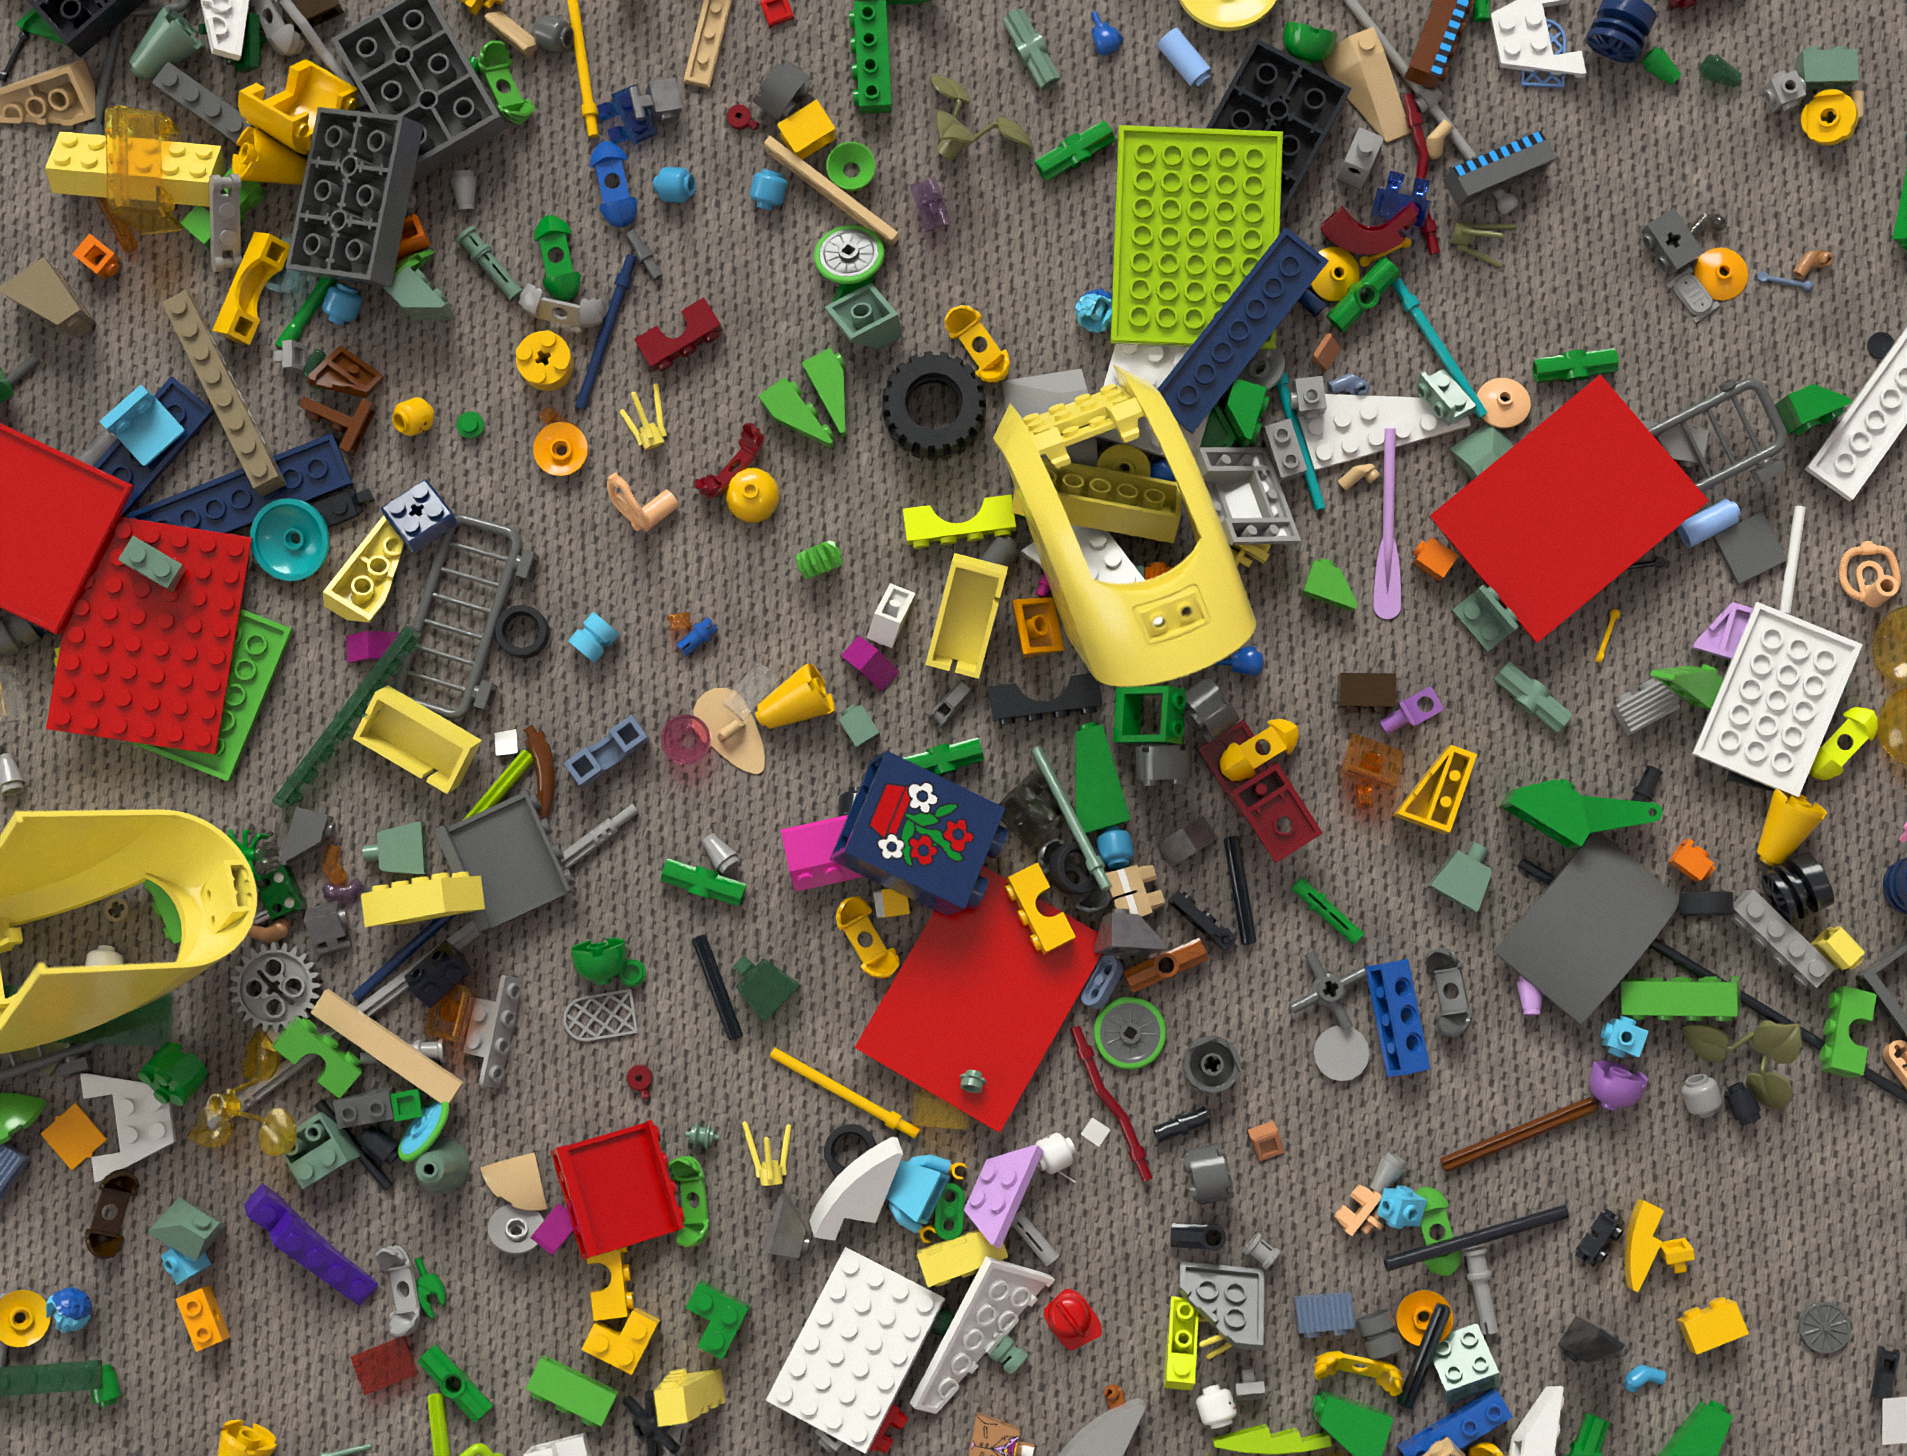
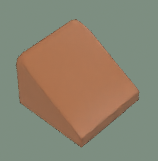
[1310,333,1341,371]
[1247,1121,1285,1162]

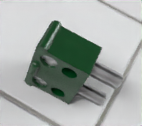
[254,864,307,924]

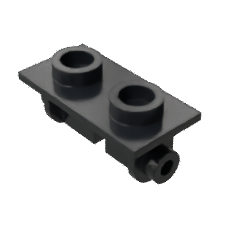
[1575,1209,1625,1268]

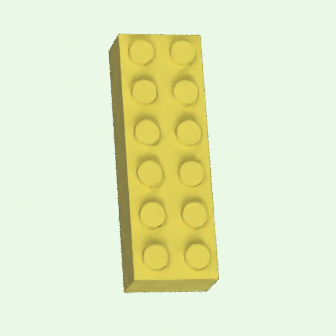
[45,132,226,207]
[1011,457,1182,543]

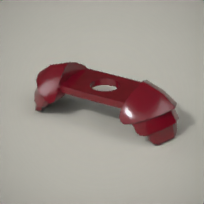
[694,423,765,499]

